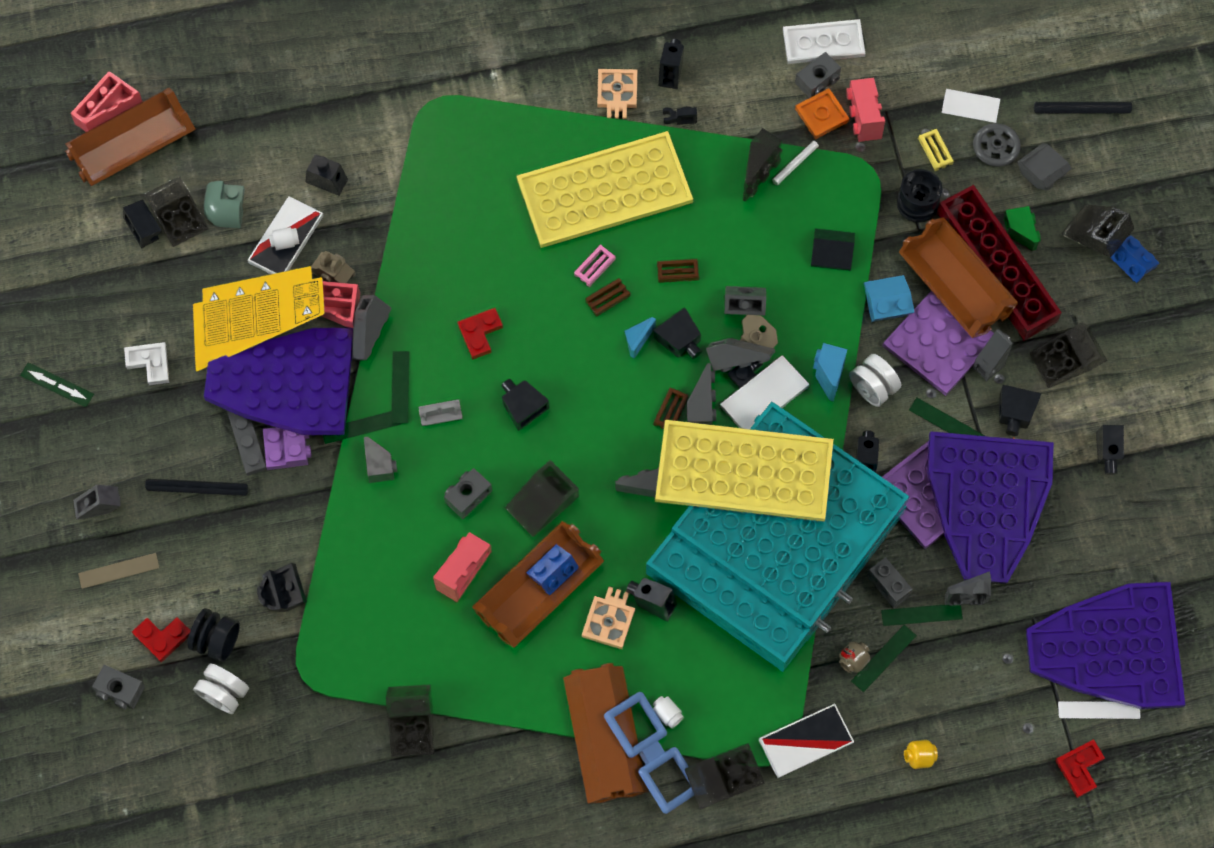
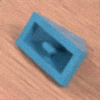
[624,317,656,358]

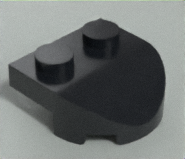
[257,563,307,612]

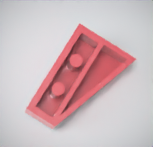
[70,71,143,132]
[846,78,885,142]
[321,281,360,328]
[433,532,492,602]

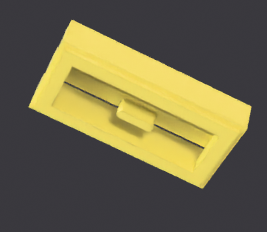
[918,129,954,171]

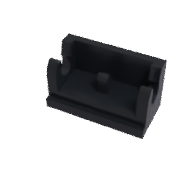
[123,199,162,249]

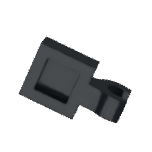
[663,106,697,125]
[727,361,763,389]

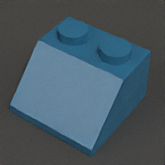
[864,275,914,322]
[813,343,847,401]

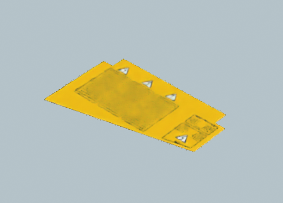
[193,266,325,372]

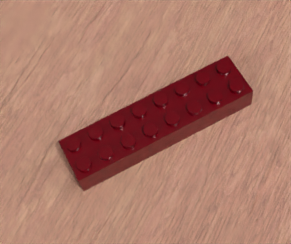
[937,185,1062,341]

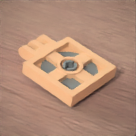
[597,69,637,119]
[582,587,635,649]

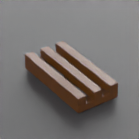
[657,259,699,283]
[585,278,630,317]
[653,388,689,429]

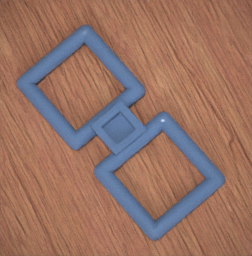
[604,692,702,814]

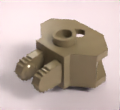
[311,251,356,283]
[740,315,778,348]

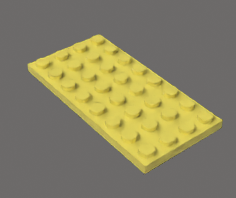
[517,131,693,248]
[655,420,834,522]

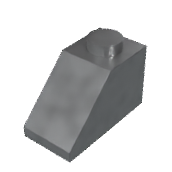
[364,437,397,483]
[73,485,120,519]

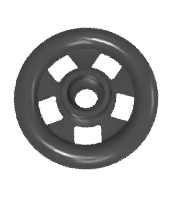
[973,123,1021,167]

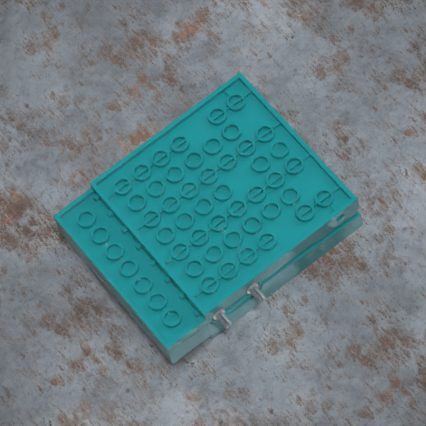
[646,401,910,672]

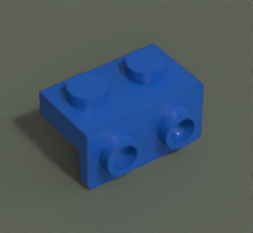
[1109,235,1159,283]
[526,544,579,595]

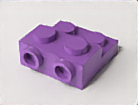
[263,427,311,470]

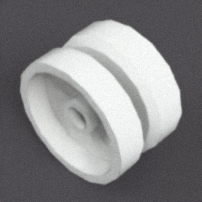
[849,354,901,407]
[193,663,249,714]

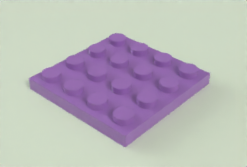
[883,291,994,396]
[882,441,944,549]

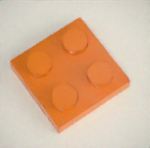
[795,88,850,140]

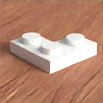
[124,342,169,385]

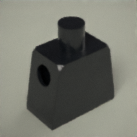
[658,39,684,89]
[305,155,348,196]
[654,307,702,359]
[501,379,550,431]
[999,385,1041,436]
[1096,425,1124,475]
[855,430,879,473]
[626,578,677,622]

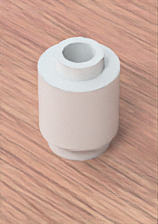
[269,227,299,251]
[653,696,684,729]

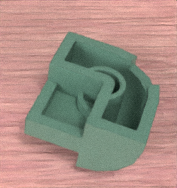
[204,181,245,229]

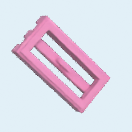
[574,245,616,287]

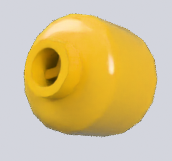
[904,740,938,769]

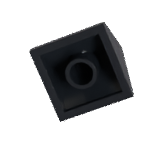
[811,228,855,271]

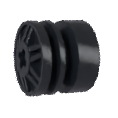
[897,169,943,223]
[187,608,240,662]

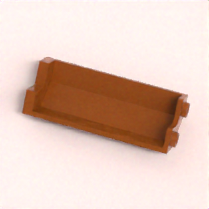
[65,88,196,186]
[899,217,1018,338]
[472,521,604,648]
[563,663,648,804]

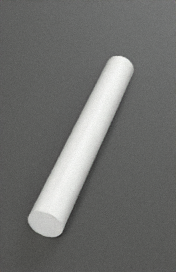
[772,141,819,185]

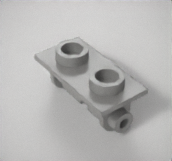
[419,400,462,426]

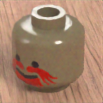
[839,642,871,673]

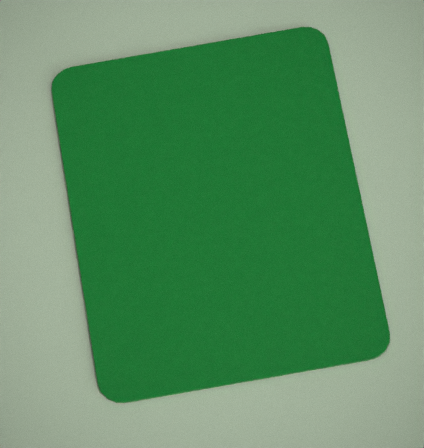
[296,95,881,768]

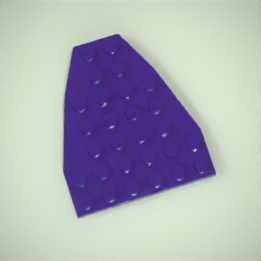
[204,328,353,435]
[927,431,1054,584]
[1026,582,1185,709]

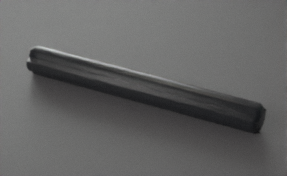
[1034,102,1132,114]
[145,479,248,496]

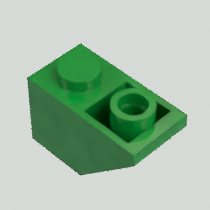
[1003,206,1041,251]

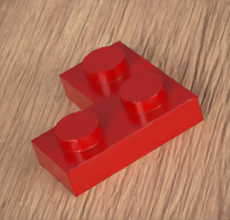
[457,308,503,360]
[132,617,190,663]
[1055,739,1105,798]

